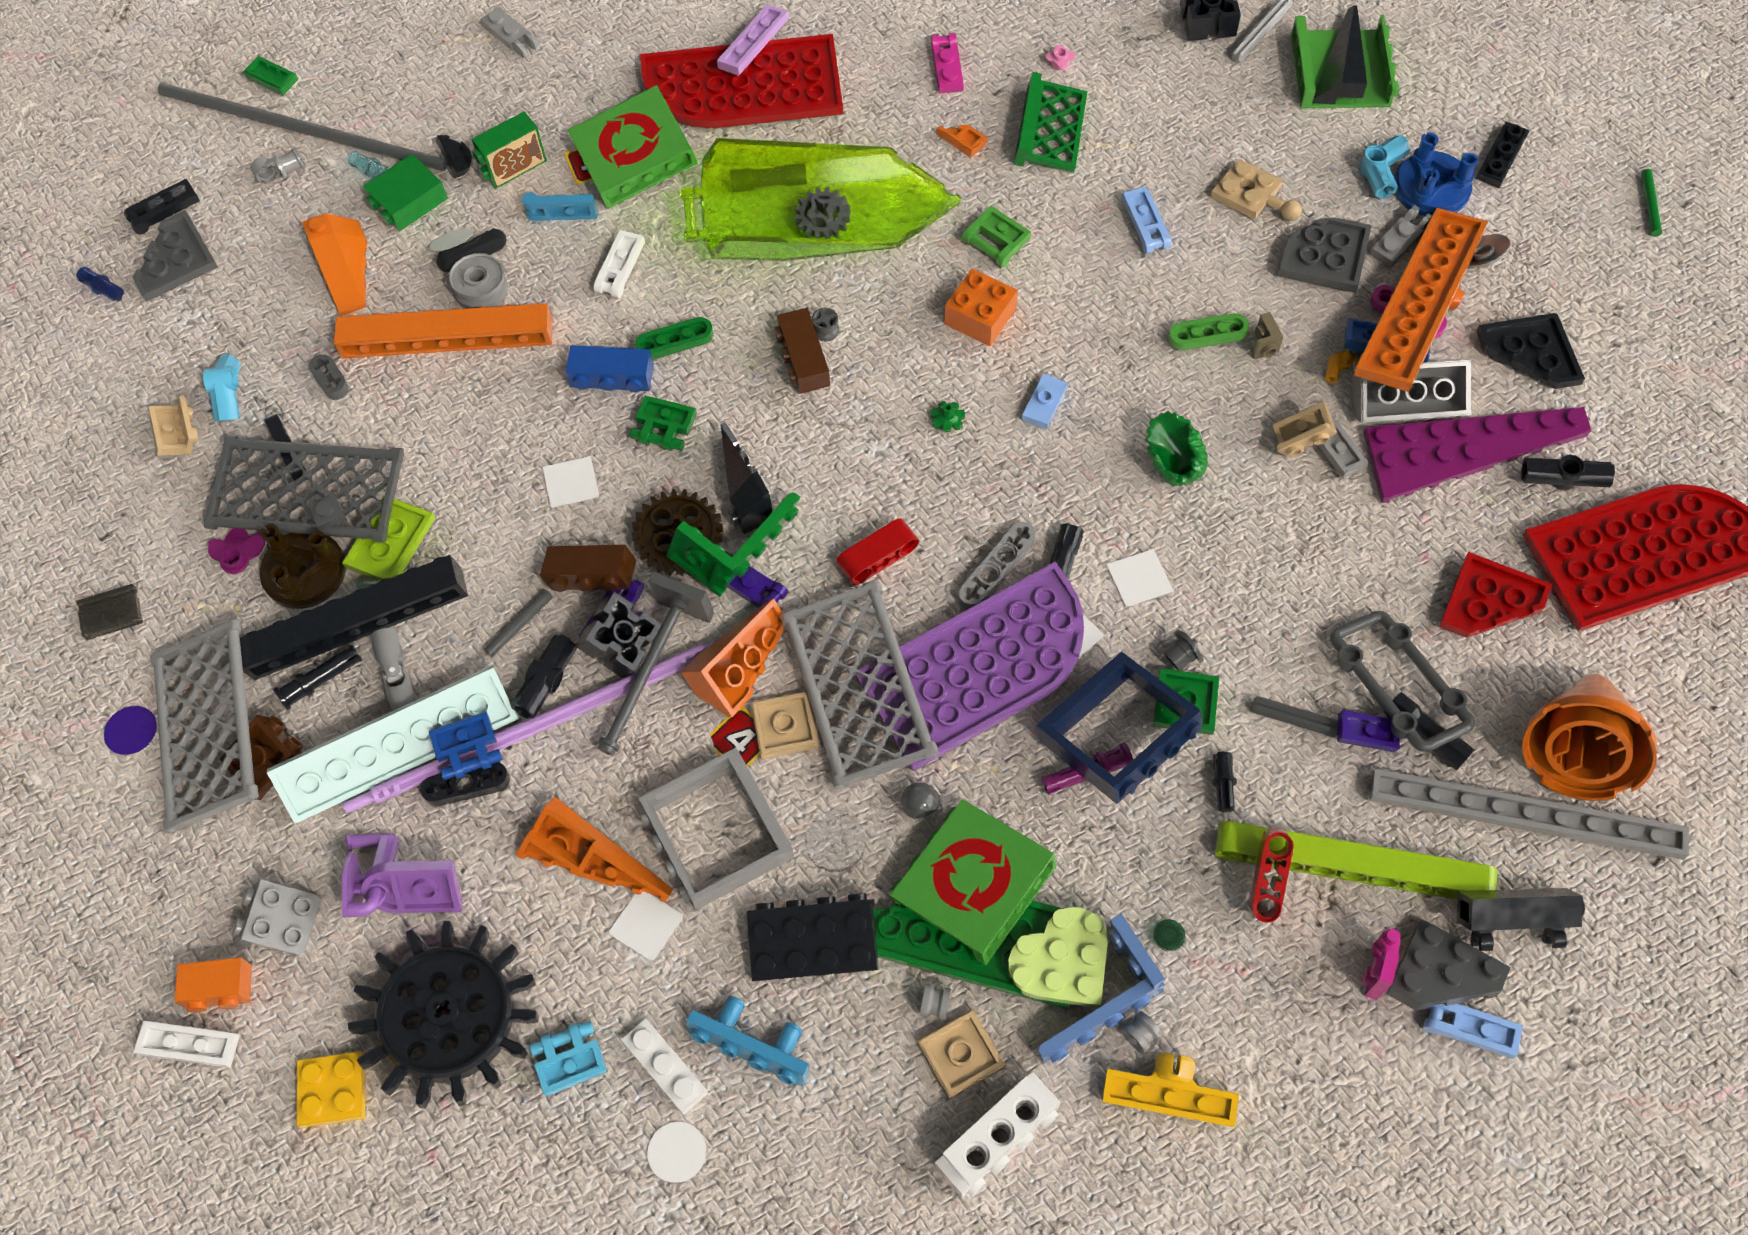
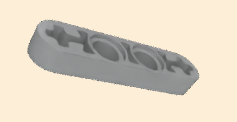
[959,522,1035,610]

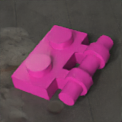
[1362,929,1400,1000]

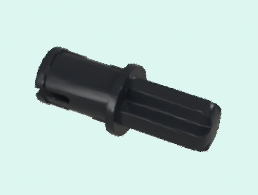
[1212,751,1237,813]

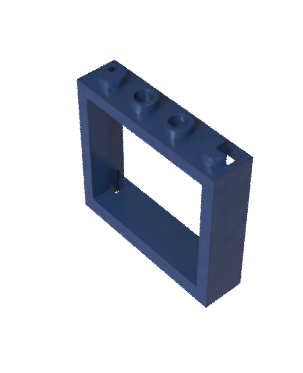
[1036,651,1202,804]

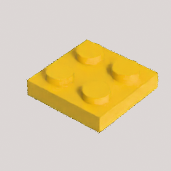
[297,1051,366,1128]

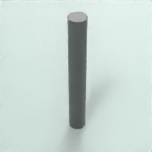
[484,590,553,657]

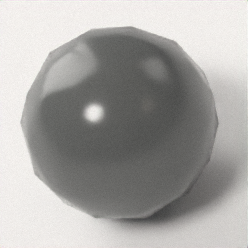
[901,782,939,819]

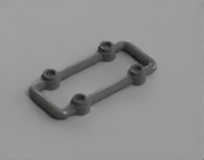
[1330,611,1475,752]

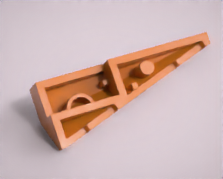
[516,796,674,903]

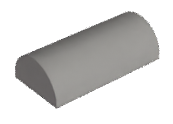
[1352,359,1471,423]

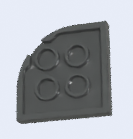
[1278,218,1372,293]

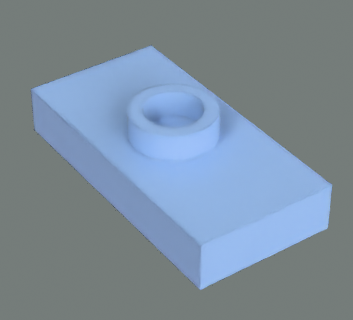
[1022,373,1068,429]

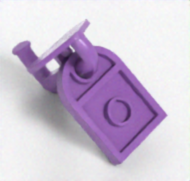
[342,833,463,917]

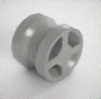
[920,984,951,1021]
[1121,1011,1163,1054]

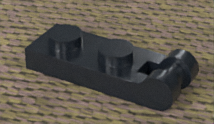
[124,179,200,234]

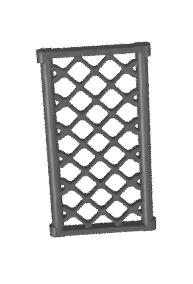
[204,435,404,543]

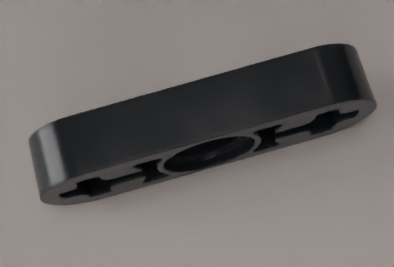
[264,414,306,481]
[420,762,510,807]

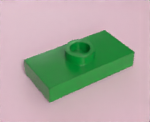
[243,56,298,95]

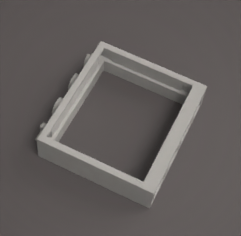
[638,748,794,910]

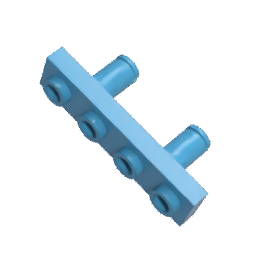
[687,996,809,1087]

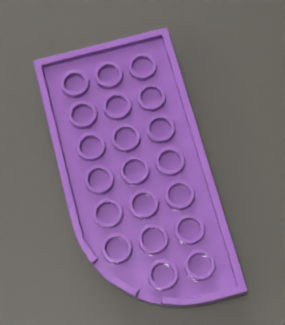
[855,561,1084,771]

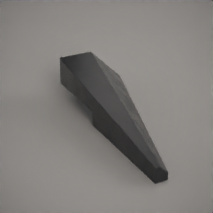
[1312,5,1367,104]

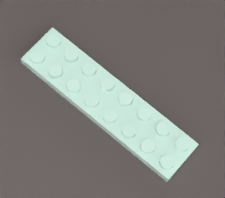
[267,665,518,824]

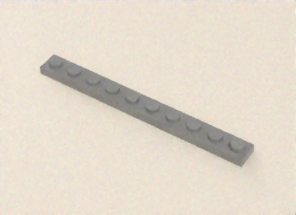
[1370,769,1689,860]

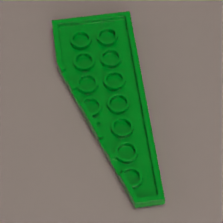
[874,901,1069,1009]

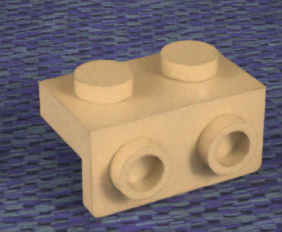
[148,396,198,456]
[1272,402,1337,457]

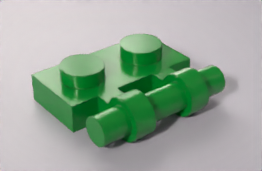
[630,395,697,451]

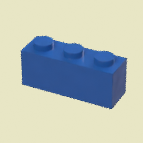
[566,345,654,392]

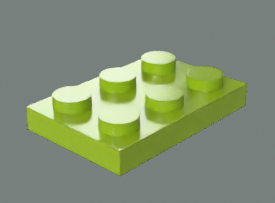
[342,495,436,581]

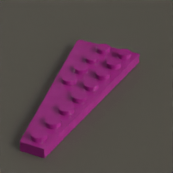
[1364,407,1591,503]

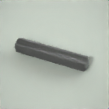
[1251,696,1338,737]

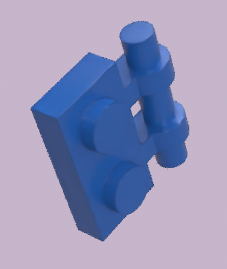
[429,712,503,780]

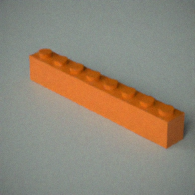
[334,303,553,359]

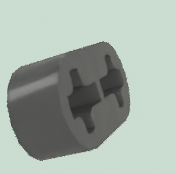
[309,355,349,400]

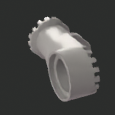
[251,147,306,184]

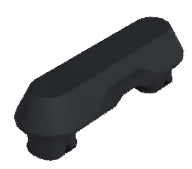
[437,228,507,273]

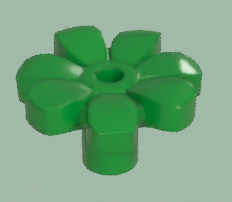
[931,401,965,432]

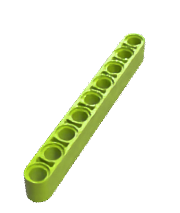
[1215,821,1498,900]

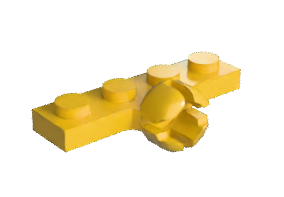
[1102,1052,1239,1127]

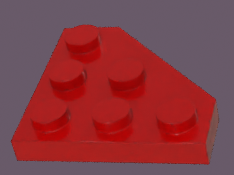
[1439,552,1553,638]

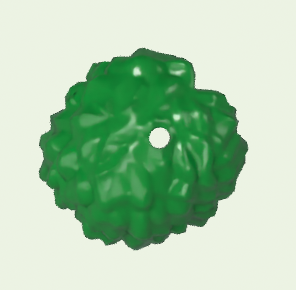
[1144,411,1208,487]

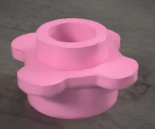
[1046,45,1075,70]

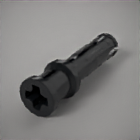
[273,645,362,711]

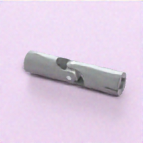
[370,625,416,711]

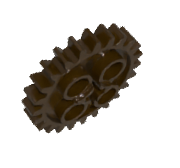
[631,489,724,576]

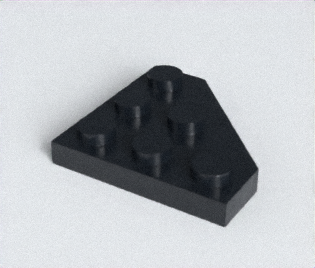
[1476,313,1585,389]

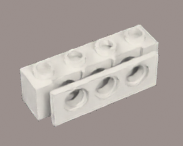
[935,1072,1061,1199]

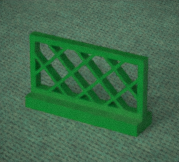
[1013,71,1088,173]

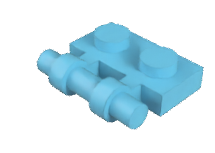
[529,1020,608,1097]

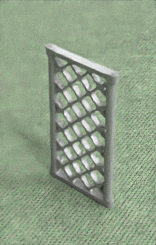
[780,581,939,789]
[151,619,259,833]

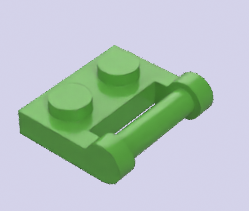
[961,206,1031,268]

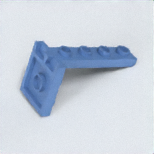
[1038,913,1165,1064]

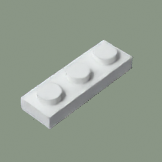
[621,1018,709,1115]
[133,1021,240,1068]

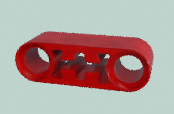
[836,518,920,585]
[1249,827,1294,923]

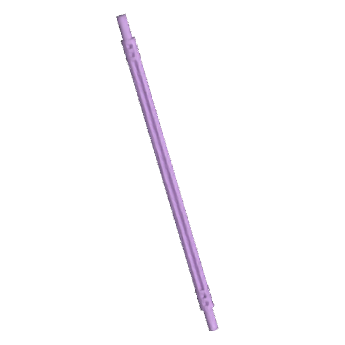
[342,639,718,814]

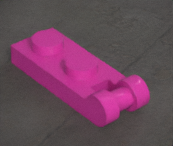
[931,33,964,93]

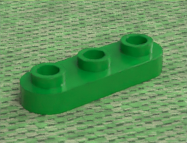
[635,317,713,360]

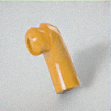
[1325,350,1358,383]

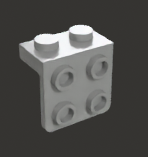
[232,879,320,956]

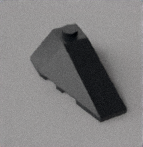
[720,422,773,534]

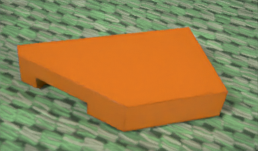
[936,125,988,158]

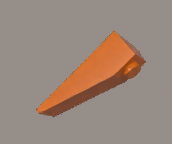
[302,213,367,316]
[680,598,785,717]

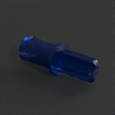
[76,267,124,301]

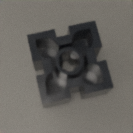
[1180,0,1241,41]
[574,592,662,678]

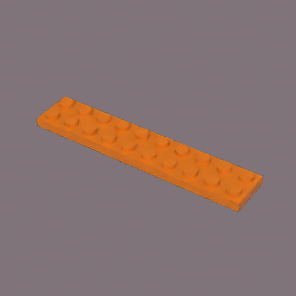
[1354,208,1488,392]

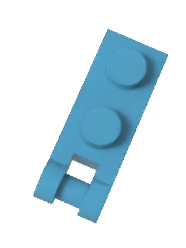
[522,192,598,221]

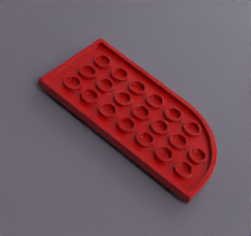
[640,34,844,128]
[1523,484,1748,632]

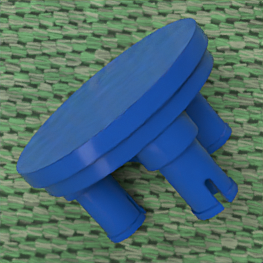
[1394,132,1479,216]

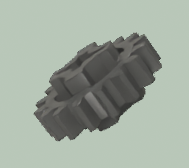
[795,186,851,242]

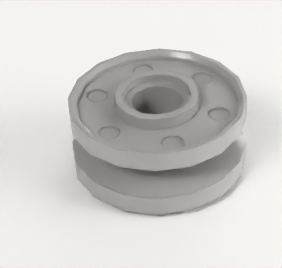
[449,253,508,309]

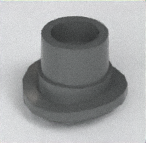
[1163,629,1204,671]

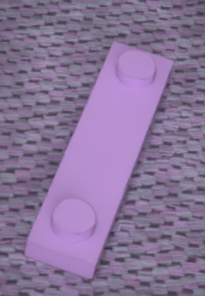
[717,4,788,76]

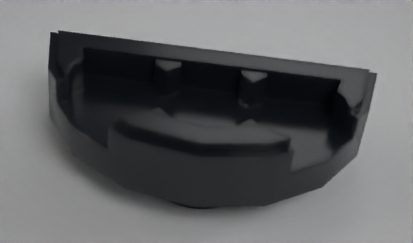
[436,135,472,178]

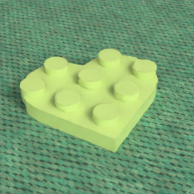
[1008,907,1108,1008]

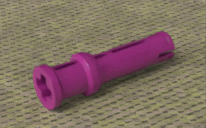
[1041,742,1133,795]

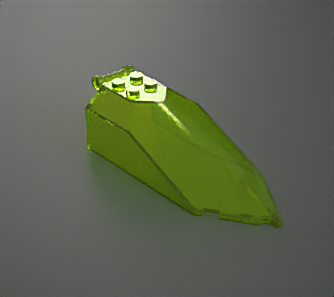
[680,138,961,261]

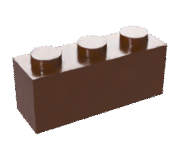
[774,307,830,394]
[540,545,636,592]

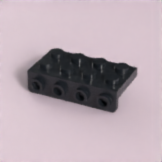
[747,893,879,981]

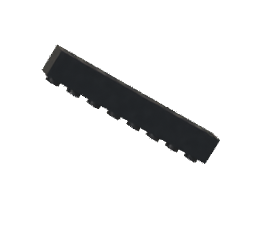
[240,555,469,680]

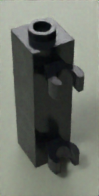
[1457,888,1585,951]

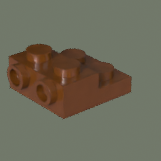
[219,715,303,800]

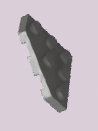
[133,210,218,302]
[1386,919,1511,1011]

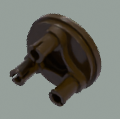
[260,524,346,609]

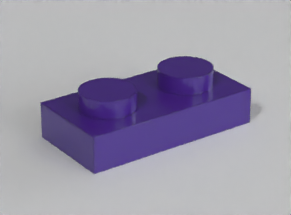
[1337,710,1400,752]

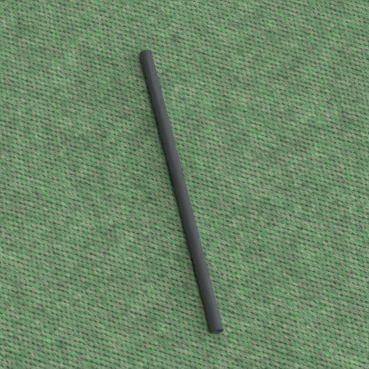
[158,83,448,171]

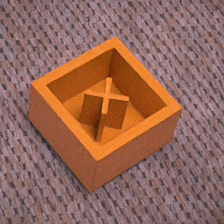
[945,268,1018,346]

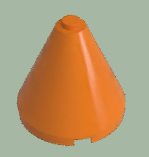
[1522,674,1657,801]

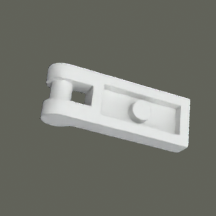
[594,230,645,298]

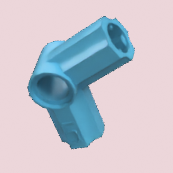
[1359,135,1411,199]
[203,354,241,421]

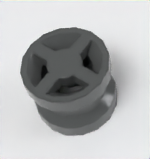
[812,307,839,342]

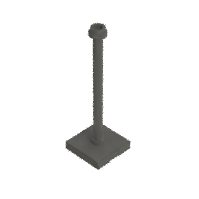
[598,571,714,756]

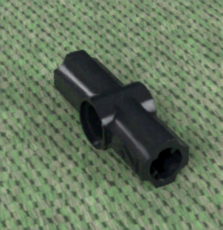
[1520,454,1615,491]
[511,634,577,719]

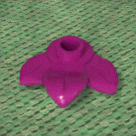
[208,528,265,574]

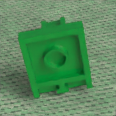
[666,492,801,597]

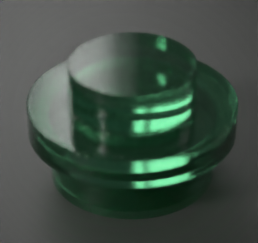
[1153,919,1185,951]

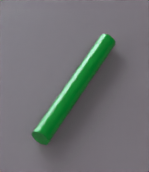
[1641,169,1662,237]

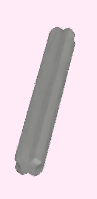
[1231,0,1292,63]

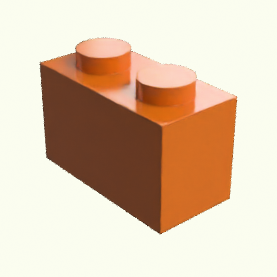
[175,957,252,1013]

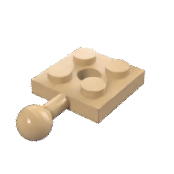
[1211,159,1302,221]

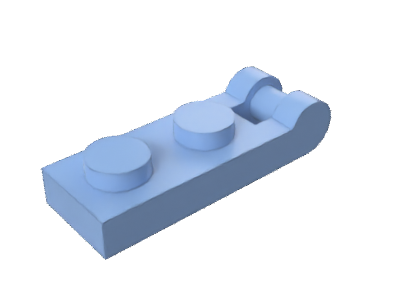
[1122,186,1172,254]
[1423,1003,1523,1059]

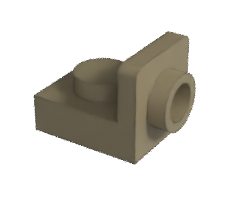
[1252,312,1283,359]

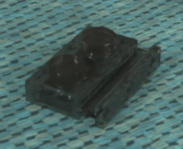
[76,584,143,641]

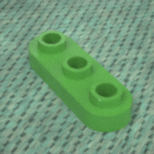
[1169,313,1249,350]

